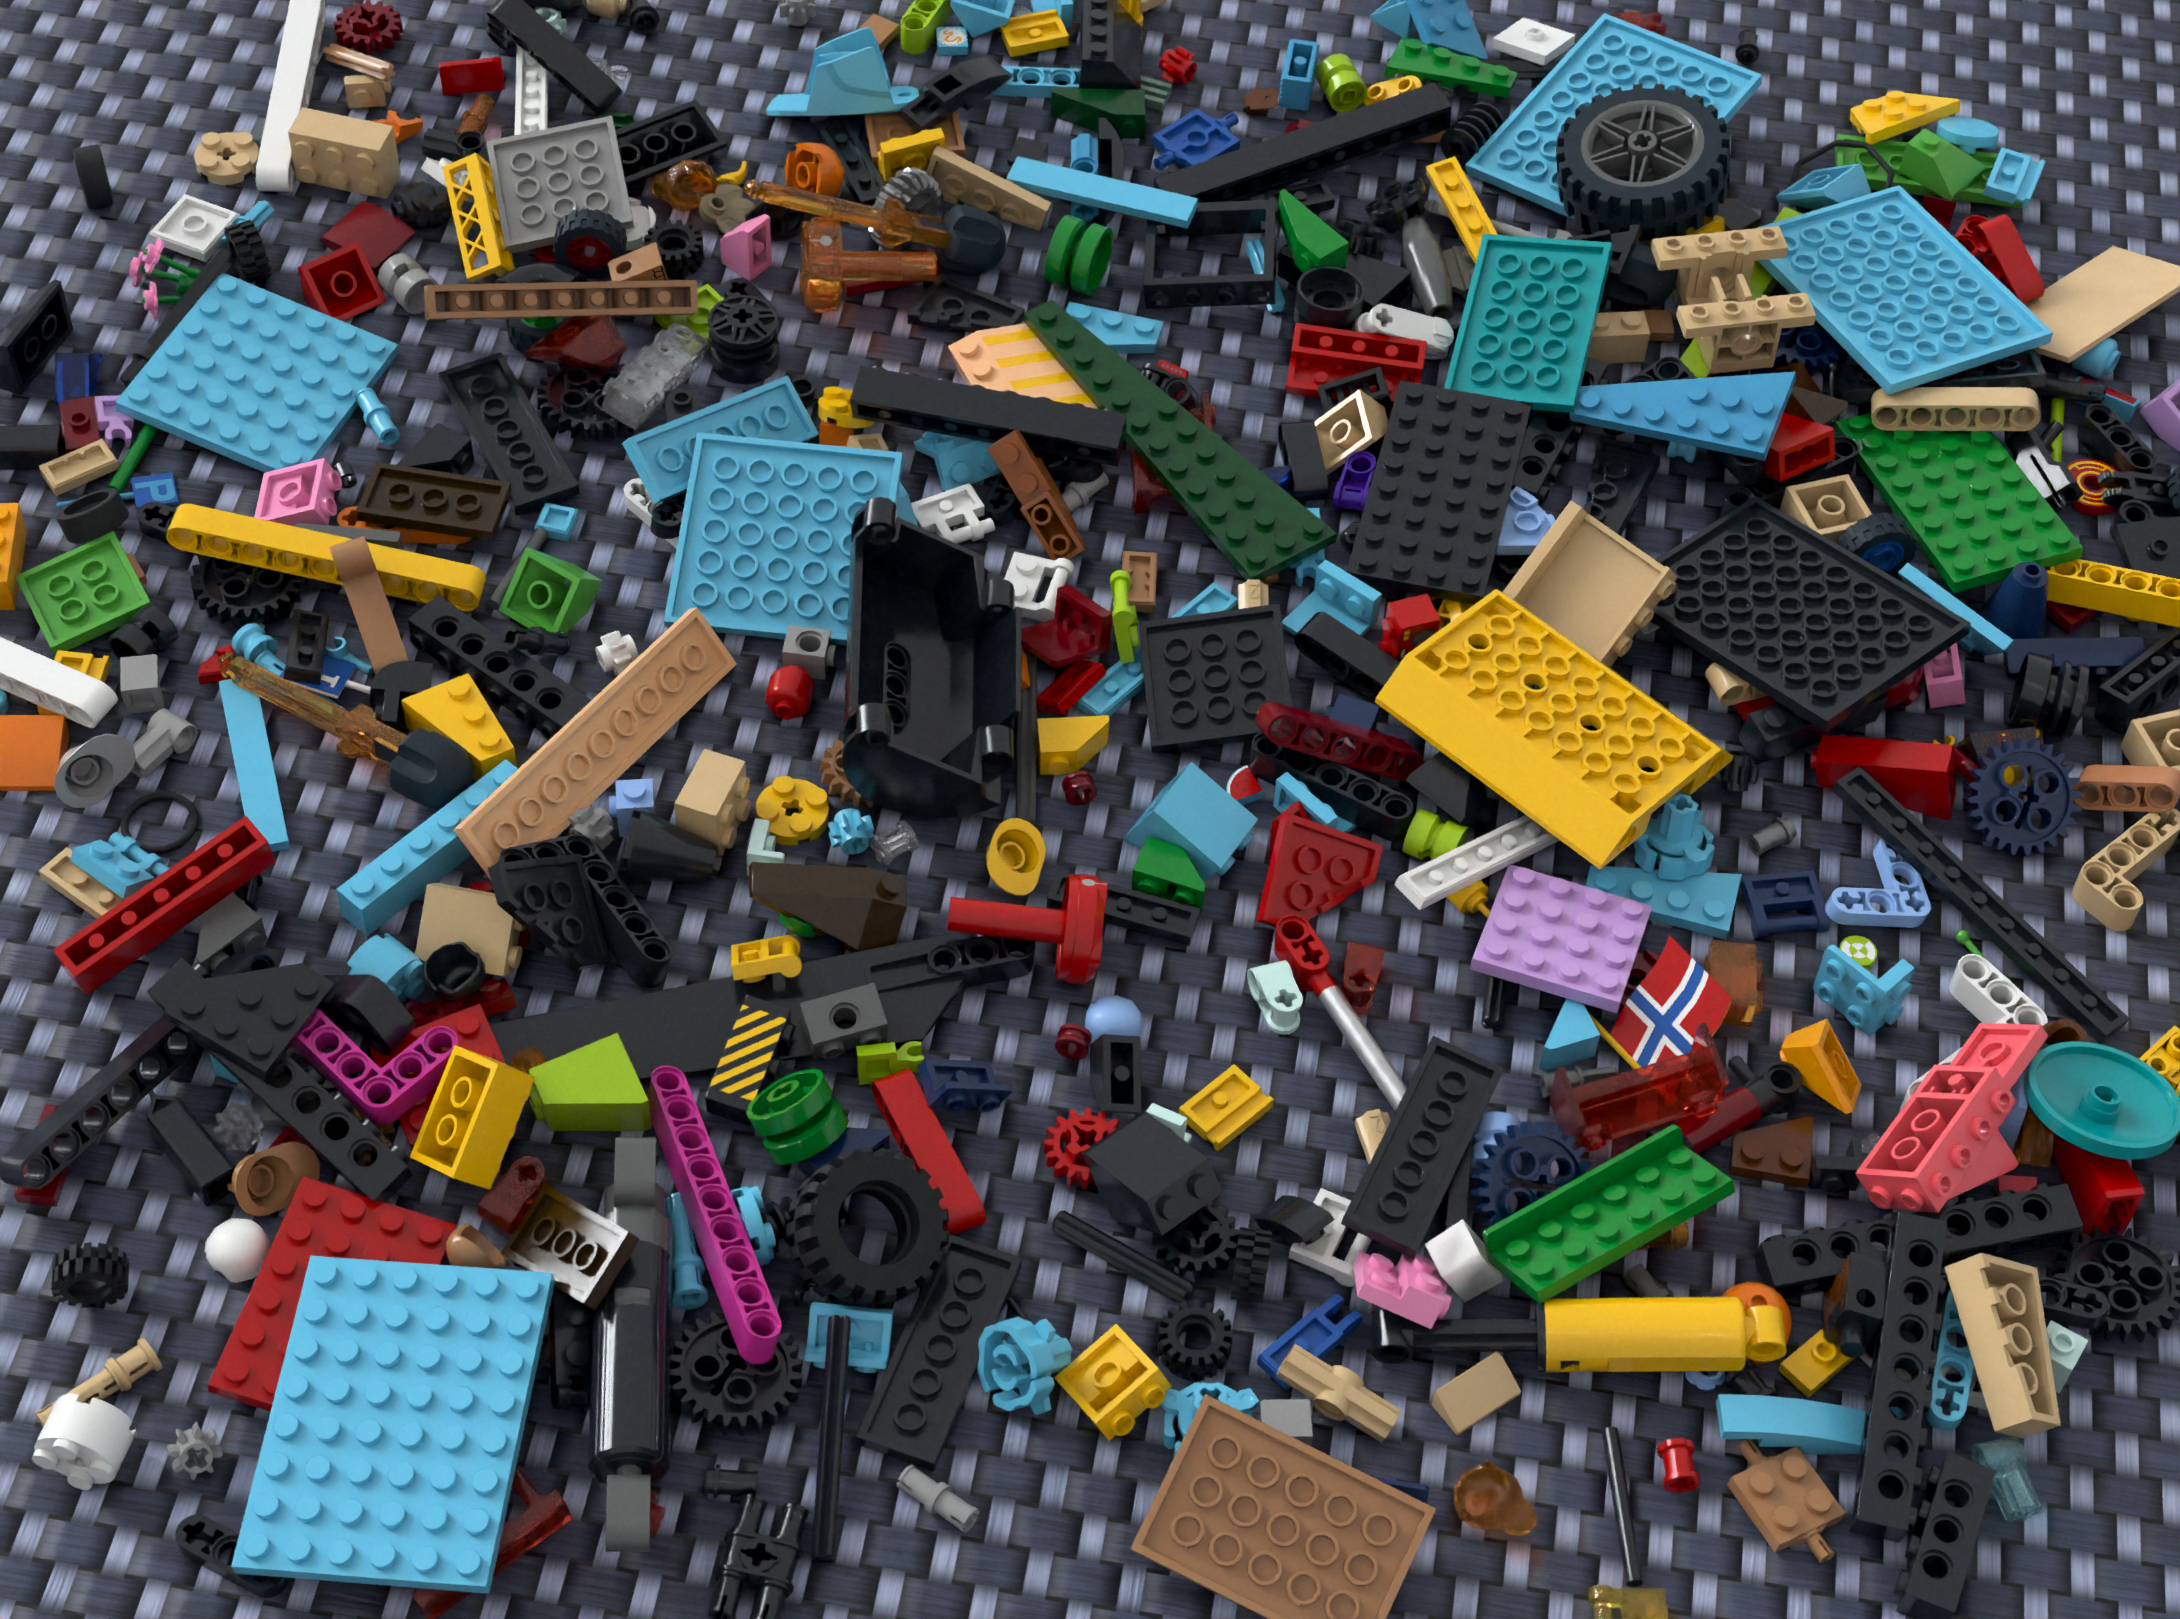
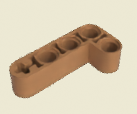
[329,535,409,675]

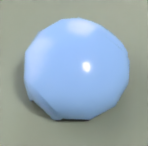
[1085,995,1142,1044]

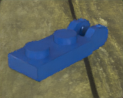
[1257,1294,1363,1390]

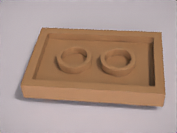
[864,110,965,166]

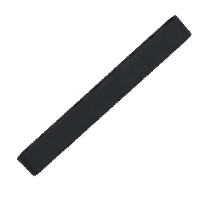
[0,952,276,1190]

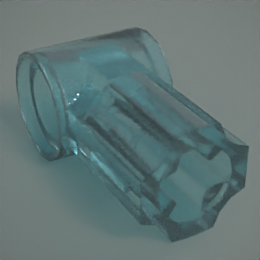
[1971,1435,2042,1523]

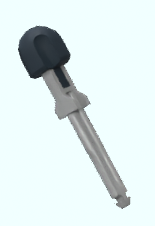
[1424,200,1676,310]

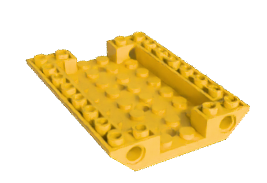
[1375,589,1734,870]

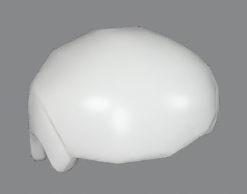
[204,1218,271,1283]

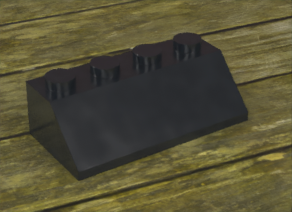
[1079,0,1141,90]

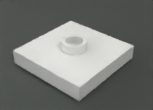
[1492,17,1575,66]
[149,194,240,262]

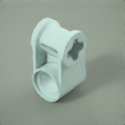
[1247,960,1303,1035]

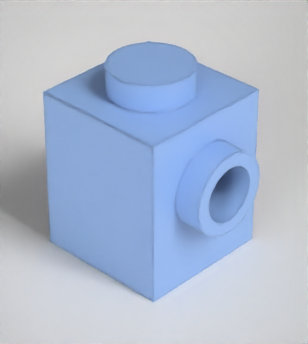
[609,778,656,837]

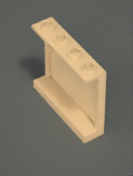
[1503,500,1678,667]

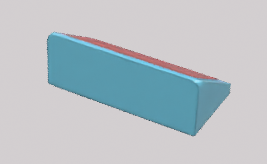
[2071,375,2141,424]

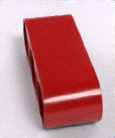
[1972,214,2044,304]

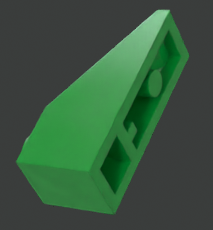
[1277,189,1349,273]

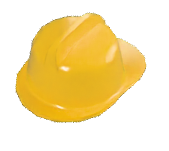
[986,818,1046,896]

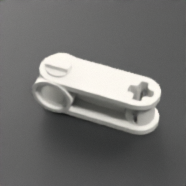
[1355,304,1454,360]

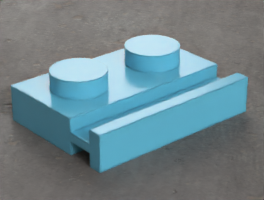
[1983,147,2045,208]

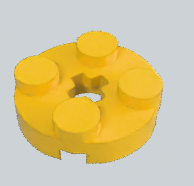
[818,386,874,428]
[755,775,829,846]

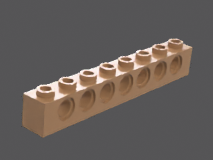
[424,280,698,320]

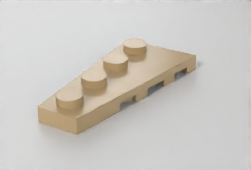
[926,145,1051,231]

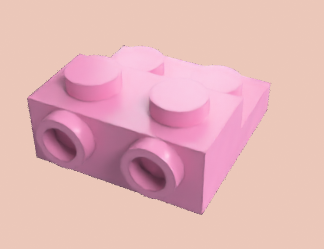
[254,458,342,526]
[1353,1251,1451,1329]

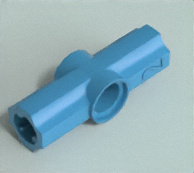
[1070,134,1099,222]

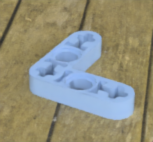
[1825,837,1931,928]

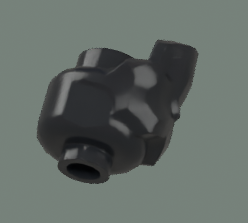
[390,180,453,230]

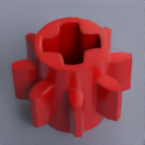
[1159,46,1197,87]

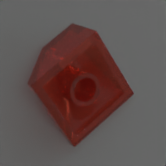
[524,314,627,370]

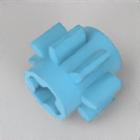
[828,808,875,855]

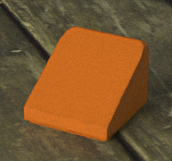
[819,417,855,446]

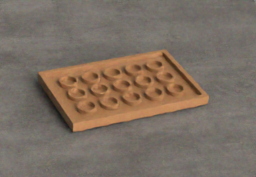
[1130,1394,1436,1619]

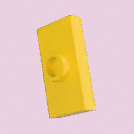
[1778,1328,1855,1398]

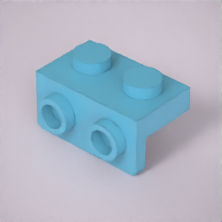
[804,1302,894,1373]

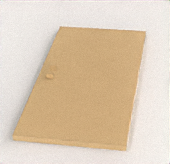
[2024,246,2180,363]

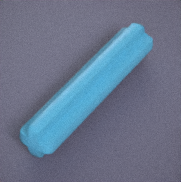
[1246,238,1285,313]

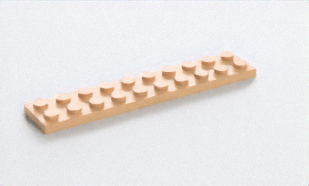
[453,607,737,880]

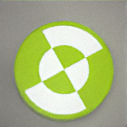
[1839,935,1877,971]

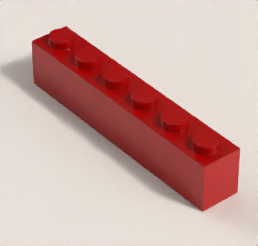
[53,816,276,996]

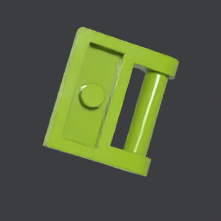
[1110,570,1140,664]

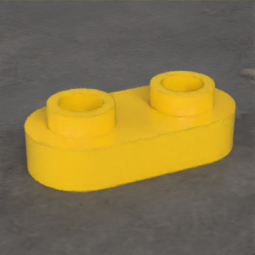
[1364,75,1423,106]

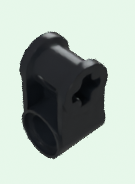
[1142,363,1199,413]

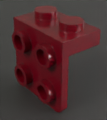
[1021,585,1113,668]

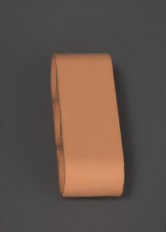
[2073,765,2180,812]

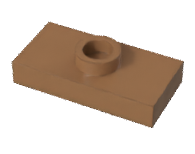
[1122,551,1157,613]

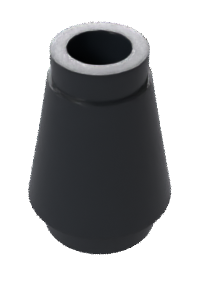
[629,0,659,34]

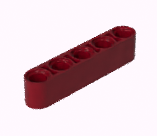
[1255,702,1424,782]

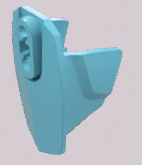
[767,27,919,116]

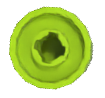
[1315,54,1367,113]
[1402,808,1469,860]

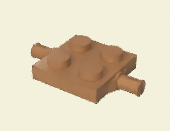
[1727,1439,1846,1564]

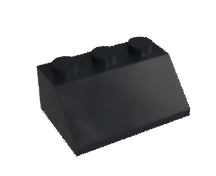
[0,280,74,395]

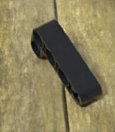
[307,974,416,1056]

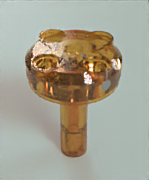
[799,217,937,313]

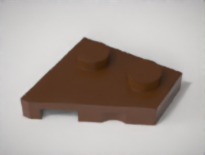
[1729,1116,1814,1188]

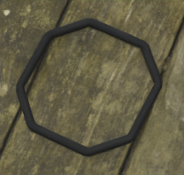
[1789,140,1895,212]

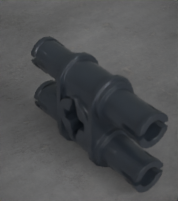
[708,1494,809,1619]

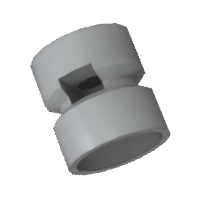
[378,253,439,314]

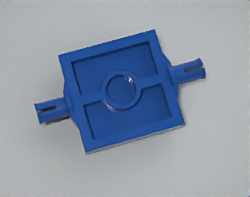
[1152,108,1241,171]

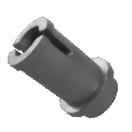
[1747,817,1797,856]

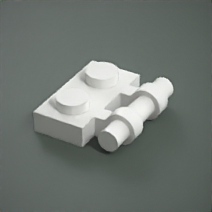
[911,483,995,544]

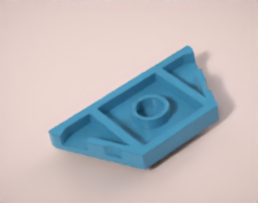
[1405,0,1489,59]

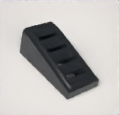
[1317,366,1392,414]

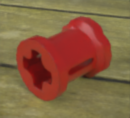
[1657,1438,1701,1493]

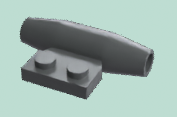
[1402,217,1475,320]

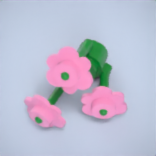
[129,238,201,319]

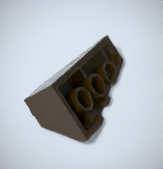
[749,862,907,952]

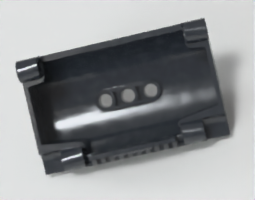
[843,497,1022,818]

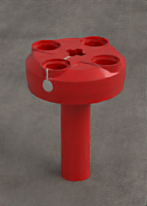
[947,874,1108,985]

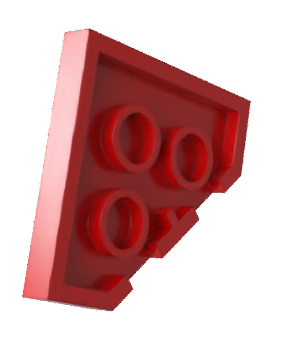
[1256,813,1383,927]

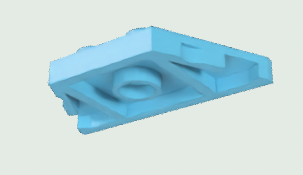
[1898,562,2014,656]

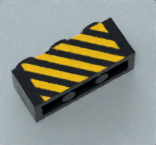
[705,995,796,1126]

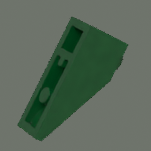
[1051,88,1145,139]

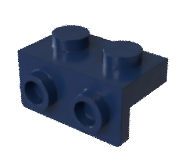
[918,1058,1012,1112]

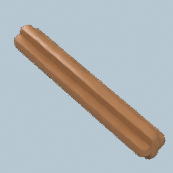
[323,43,396,82]

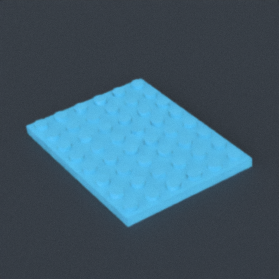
[1465,13,1762,220]
[1757,185,2053,395]
[231,1256,555,1594]

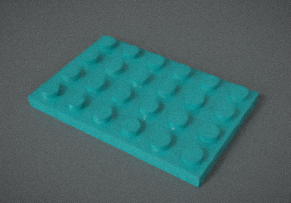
[1444,234,1613,413]

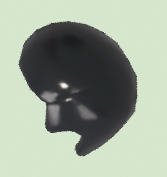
[423,942,486,1001]

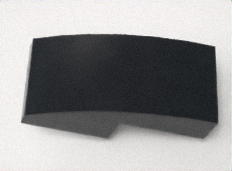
[1254,1195,1335,1245]

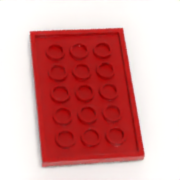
[208,1176,456,1412]

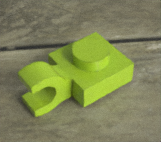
[856,1041,924,1085]

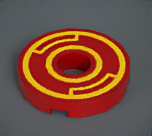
[2066,459,2122,516]

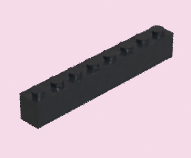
[850,365,1127,467]

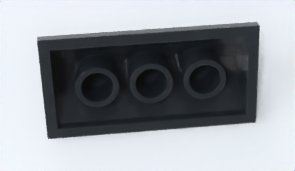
[616,99,727,186]

